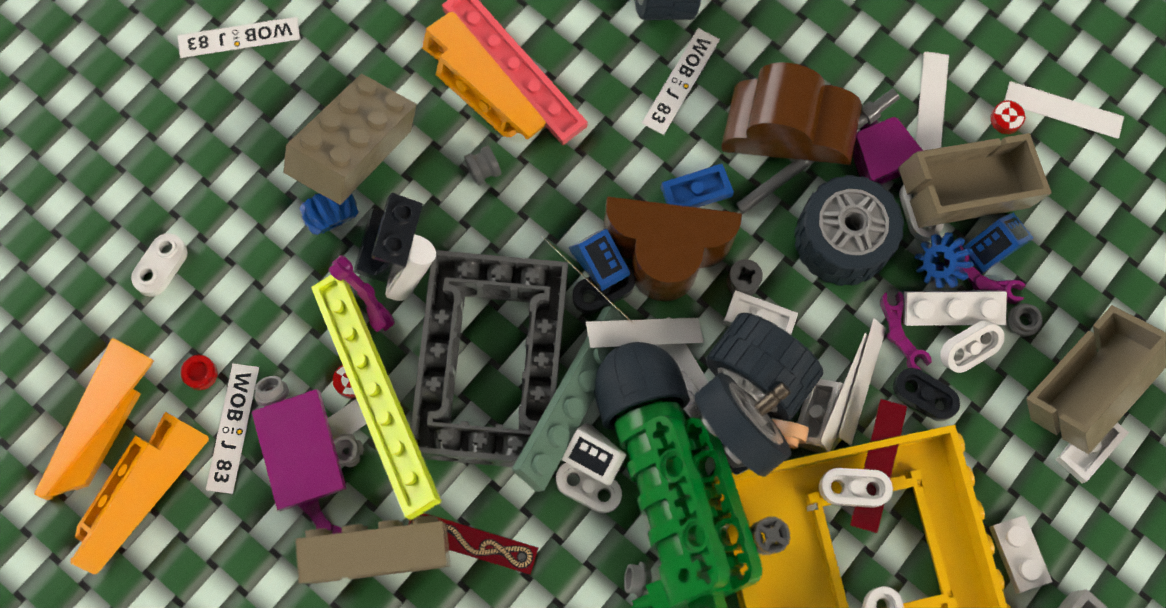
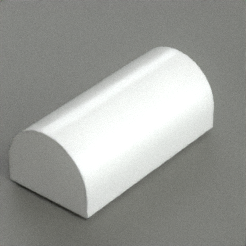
[385,234,436,301]
[797,379,843,453]

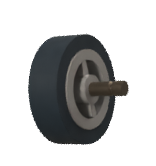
[695,373,791,477]

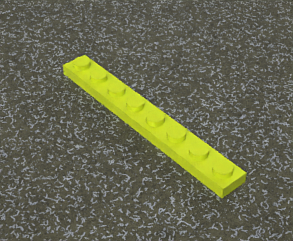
[311,275,442,520]

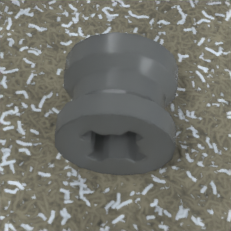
[464,146,501,186]
[726,259,763,296]
[750,517,790,555]

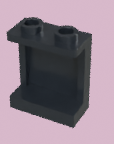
[353,193,423,282]

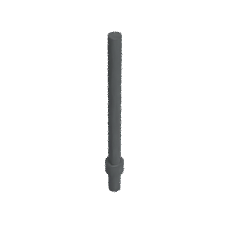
[736,89,900,214]

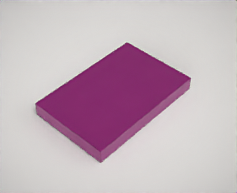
[251,389,347,511]

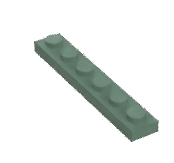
[512,306,626,491]

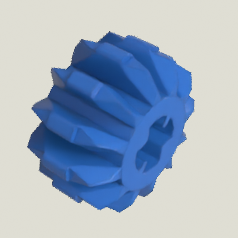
[299,193,359,235]
[915,232,974,289]

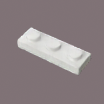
[903,290,1007,326]

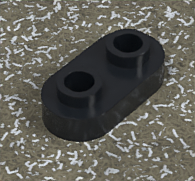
[572,266,635,314]
[893,368,960,421]

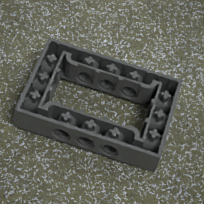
[410,250,568,467]

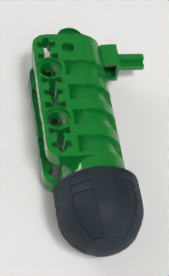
[594,342,763,608]

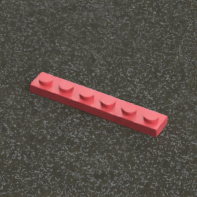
[442,0,588,146]

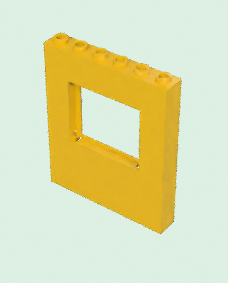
[712,425,1011,608]

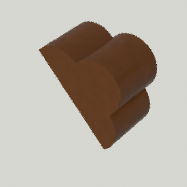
[721,62,862,165]
[603,196,742,301]

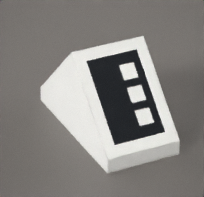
[561,423,626,486]

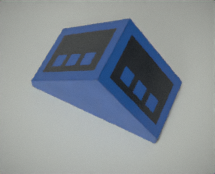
[962,213,1034,274]
[569,229,630,291]

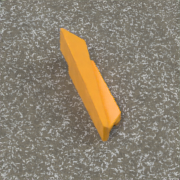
[422,12,546,139]
[34,338,154,500]
[70,412,209,574]

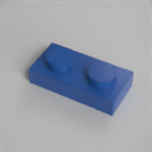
[660,163,734,208]

